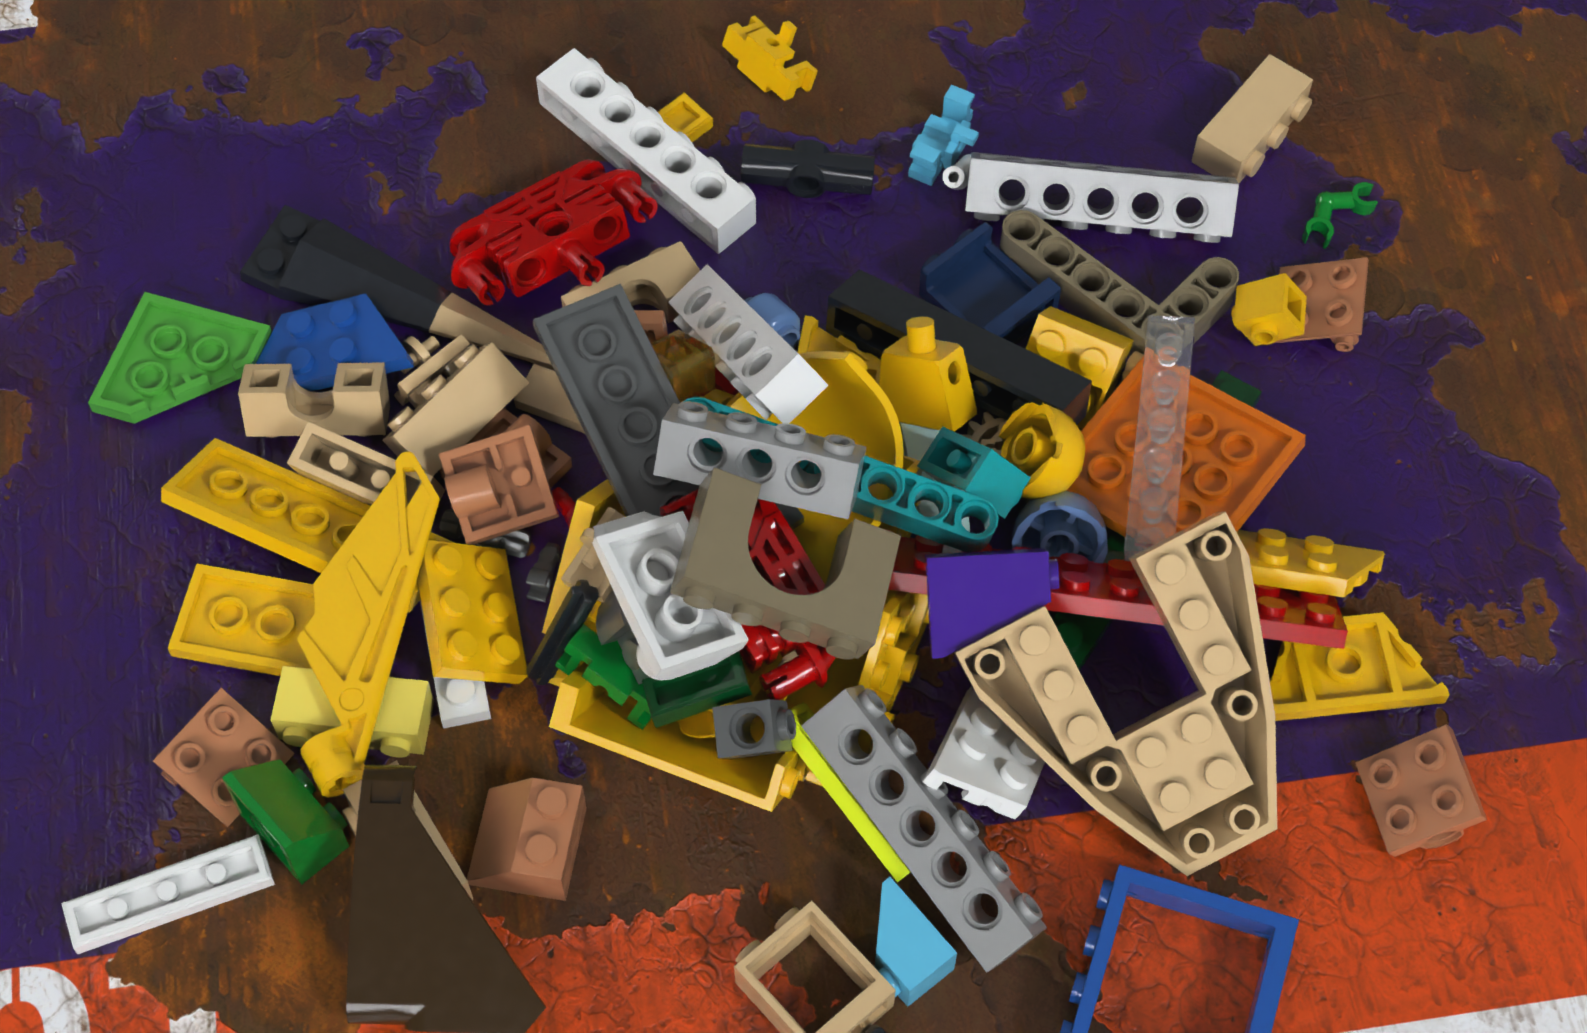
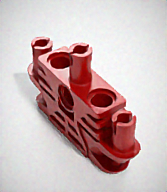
[449,159,658,305]
[660,485,836,700]

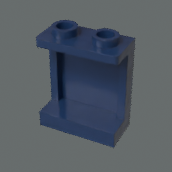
[919,222,1061,344]

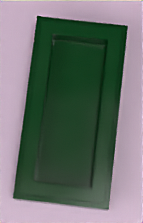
[642,651,752,728]

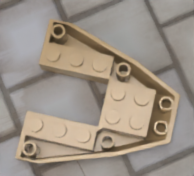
[954,512,1278,876]

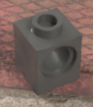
[712,699,796,759]

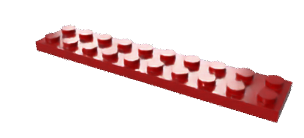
[885,529,1348,649]

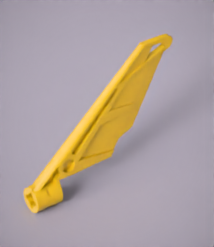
[296,452,440,798]

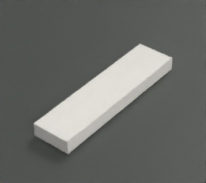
[61,834,275,954]

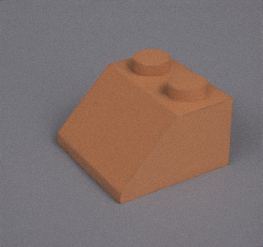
[467,778,587,901]

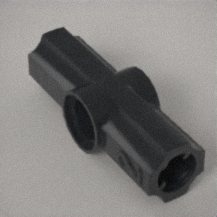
[741,140,875,198]

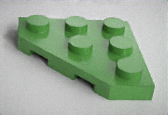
[88,292,272,424]

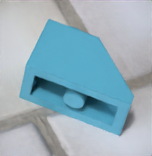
[875,877,957,1007]

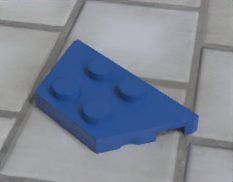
[256,293,414,392]

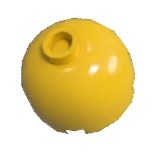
[998,402,1085,499]

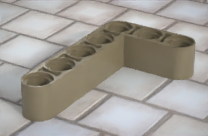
[1000,210,1239,365]

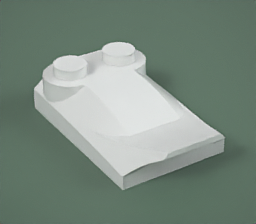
[592,511,749,681]

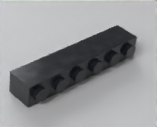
[826,269,1092,425]

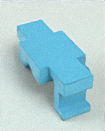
[908,84,979,186]

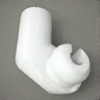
[943,154,971,190]

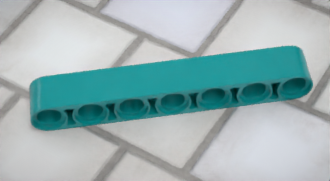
[683,397,999,552]

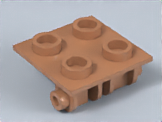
[1275,257,1369,352]
[153,688,295,827]

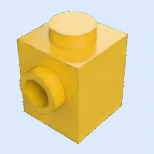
[1231,273,1307,346]

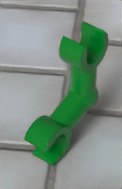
[1302,182,1378,249]

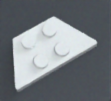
[923,685,1045,819]

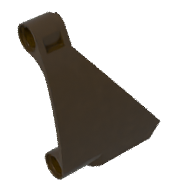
[346,765,546,1033]

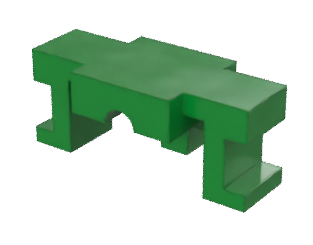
[555,624,651,730]

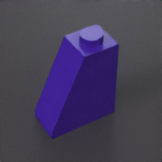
[925,548,1059,659]

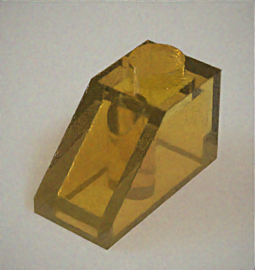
[651,329,715,403]

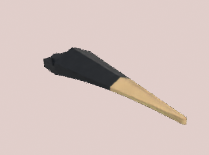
[240,205,554,370]

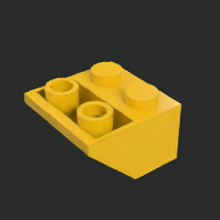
[1026,306,1134,429]

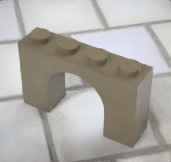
[670,467,901,659]

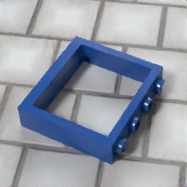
[1060,864,1299,1033]

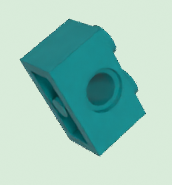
[917,426,1031,519]

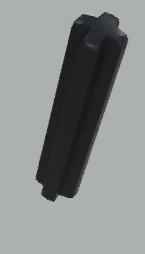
[526,580,599,685]

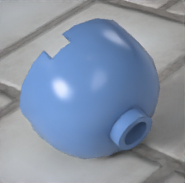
[1012,490,1108,564]

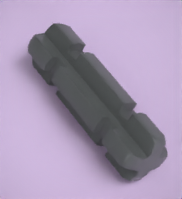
[439,509,532,558]

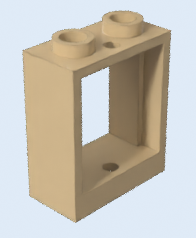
[734,901,896,1033]

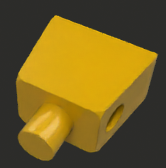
[879,316,977,432]

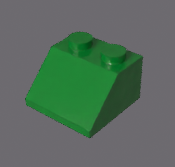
[222,759,349,885]

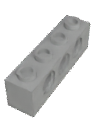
[653,401,866,519]

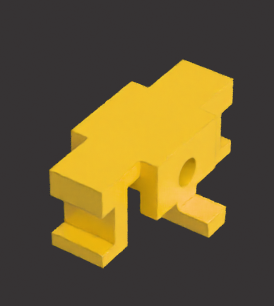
[722,16,818,101]

